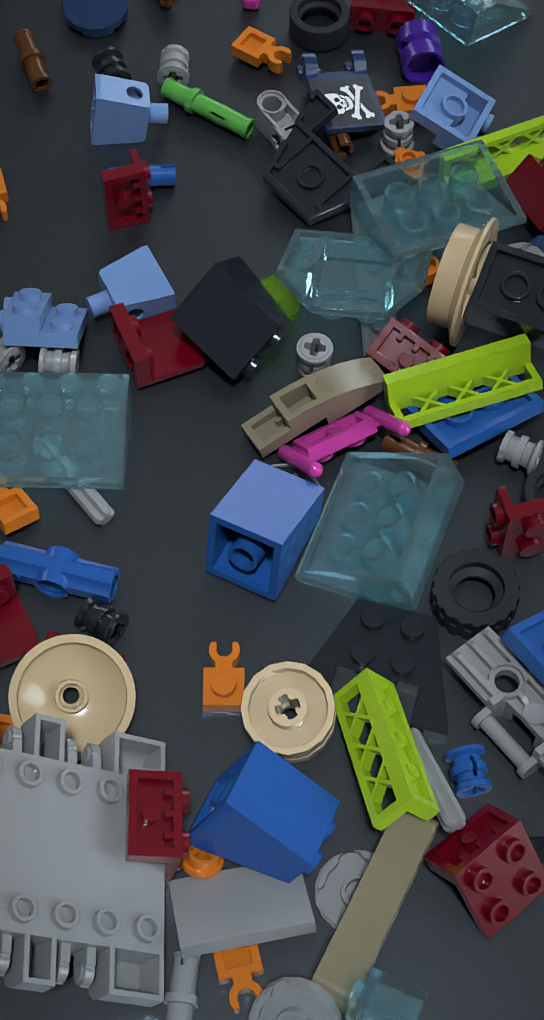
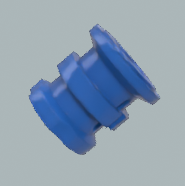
[444,744,493,798]

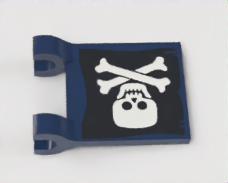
[295,49,385,134]

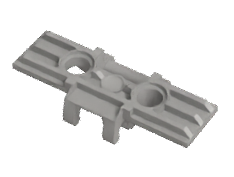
[445,626,544,779]

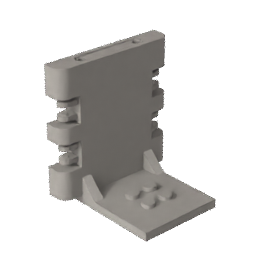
[0,713,166,1007]

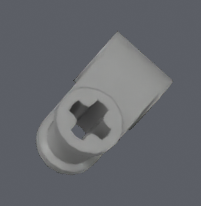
[256,90,299,151]

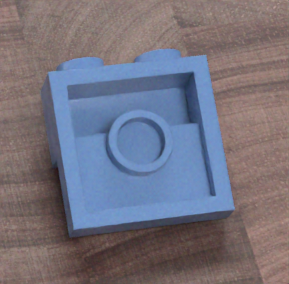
[408,64,496,160]
[0,288,88,349]

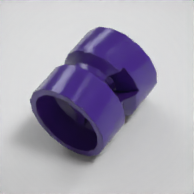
[396,19,445,83]

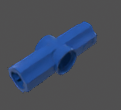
[0,541,120,604]

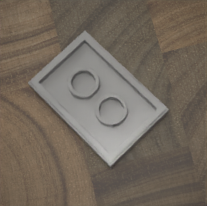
[169,866,316,959]

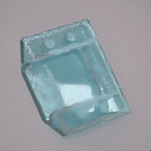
[276,229,436,323]

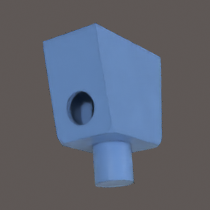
[90,74,168,145]
[85,245,176,320]

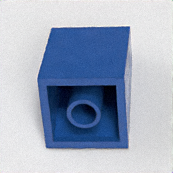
[205,459,325,601]
[189,740,341,884]

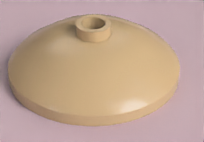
[8,634,136,761]

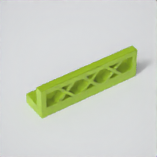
[435,115,544,203]
[382,333,543,428]
[333,668,440,831]

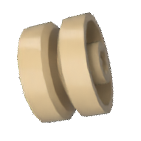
[241,661,337,764]

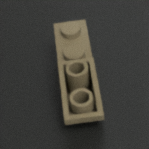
[241,357,385,458]

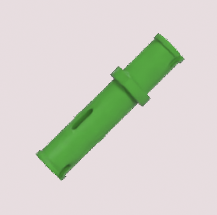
[160,77,256,139]

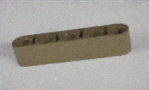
[311,811,440,1018]

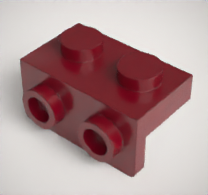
[485,486,544,558]

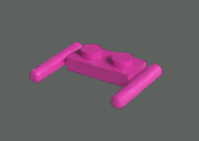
[278,406,411,478]

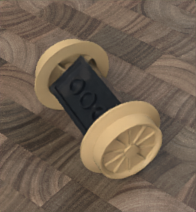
[426,217,544,349]

